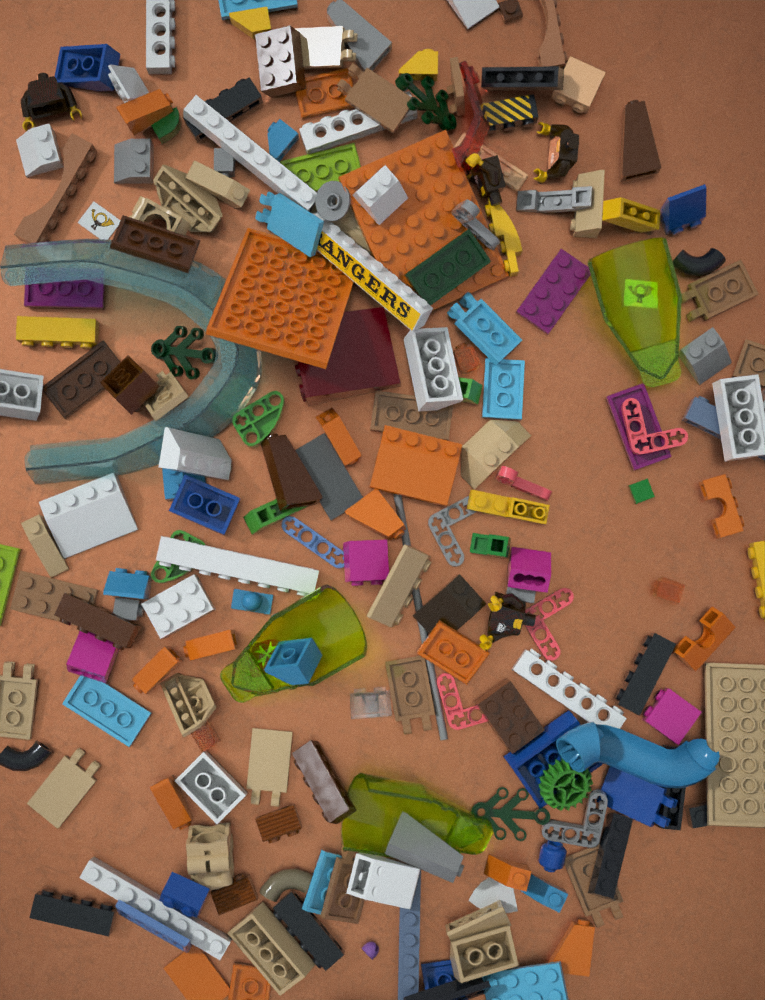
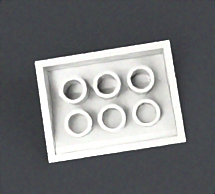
[39,473,138,559]

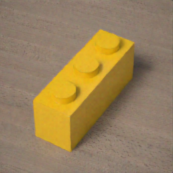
[602,197,660,233]

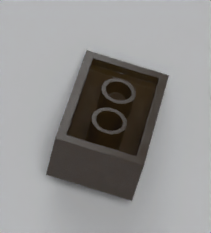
[413,574,486,634]

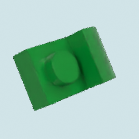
[151,106,182,144]
[470,533,511,558]

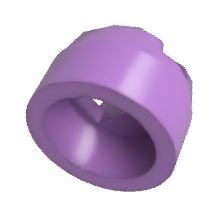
[361,941,379,960]

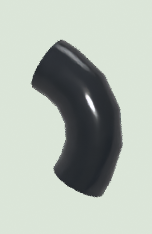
[670,248,726,276]
[0,741,52,771]

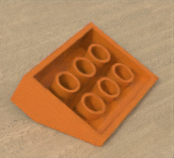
[369,425,462,507]

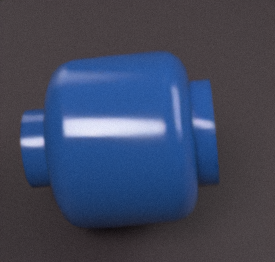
[538,840,567,872]

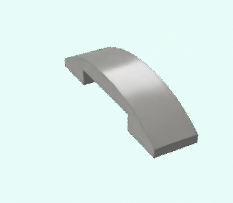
[516,186,593,213]

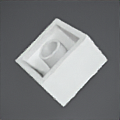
[16,123,64,177]
[352,165,408,225]

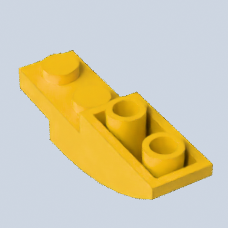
[484,198,523,277]
[467,490,550,525]

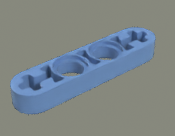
[282,516,344,568]

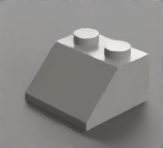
[114,139,154,184]
[677,327,732,385]

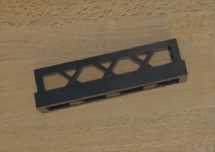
[403,977,491,1000]

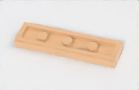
[454,132,528,192]

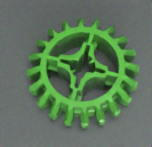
[538,759,593,811]

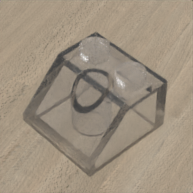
[350,687,392,719]

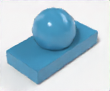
[231,589,274,615]

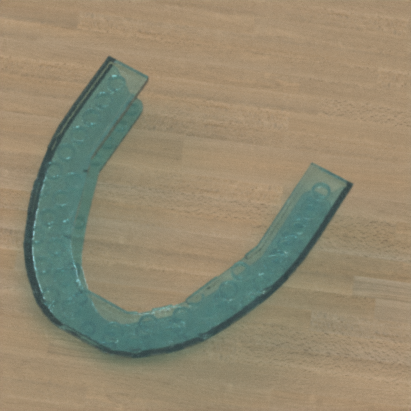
[0,239,262,484]

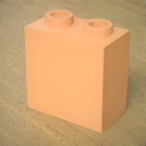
[552,56,606,114]

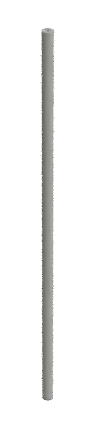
[393,494,448,740]

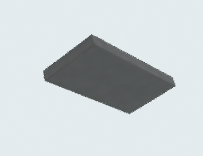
[295,433,363,521]

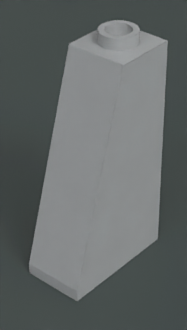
[327,0,392,72]
[385,811,464,883]

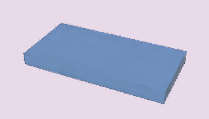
[115,900,192,953]

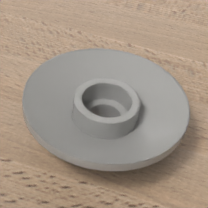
[315,181,351,221]

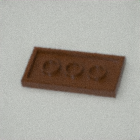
[110,215,200,274]
[42,340,120,419]

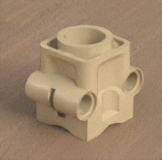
[129,196,191,235]
[186,822,234,890]

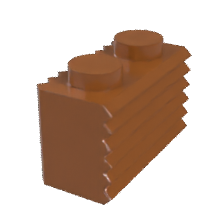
[255,804,302,844]
[210,874,258,915]

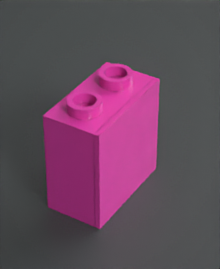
[343,540,389,586]
[507,547,551,593]
[66,631,119,683]
[642,688,702,745]

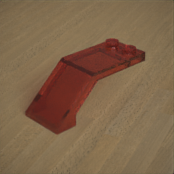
[452,61,490,176]

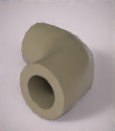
[259,869,313,902]

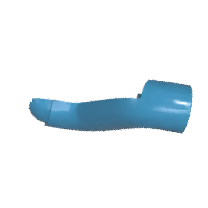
[556,722,720,788]

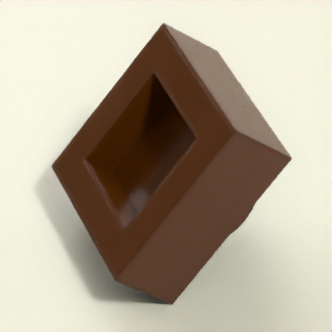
[498,0,523,23]

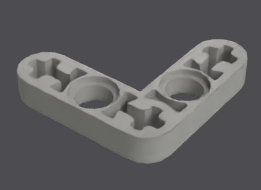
[451,199,500,250]
[428,496,477,567]
[541,789,608,848]

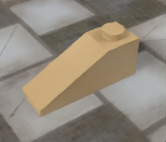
[185,161,250,208]
[21,515,69,578]

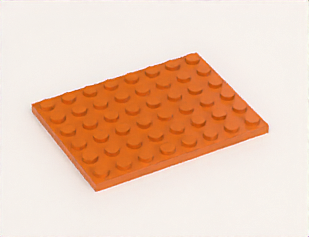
[338,130,509,324]
[206,228,354,369]

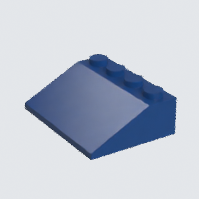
[503,710,604,808]

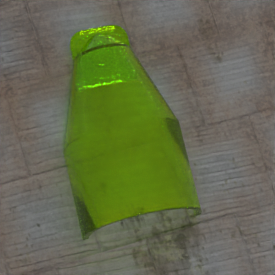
[587,237,682,387]
[220,584,367,703]
[341,772,493,858]

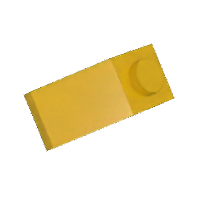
[229,7,271,39]
[399,49,438,81]

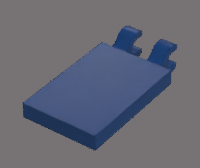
[597,766,678,828]

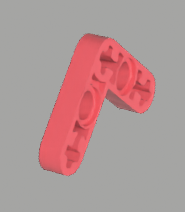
[621,398,688,455]
[495,466,552,501]
[524,588,574,661]
[437,673,487,730]

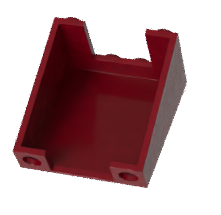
[295,307,401,406]

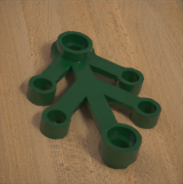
[395,73,457,131]
[151,326,219,379]
[471,787,550,841]

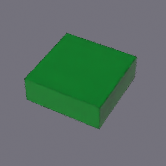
[628,478,655,504]

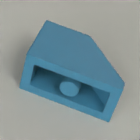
[267,119,299,162]
[521,874,568,913]

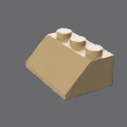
[570,170,605,238]
[445,900,512,942]
[450,925,519,983]

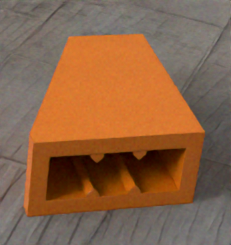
[116,89,173,136]
[315,407,362,466]
[344,489,406,541]
[183,630,239,661]
[132,646,183,694]
[150,775,194,830]
[483,854,532,892]
[548,919,595,977]

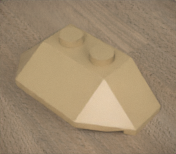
[153,165,223,232]
[461,420,531,490]
[160,673,217,737]

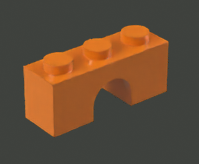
[699,474,744,539]
[673,607,736,672]

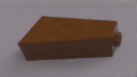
[620,100,661,182]
[261,434,323,511]

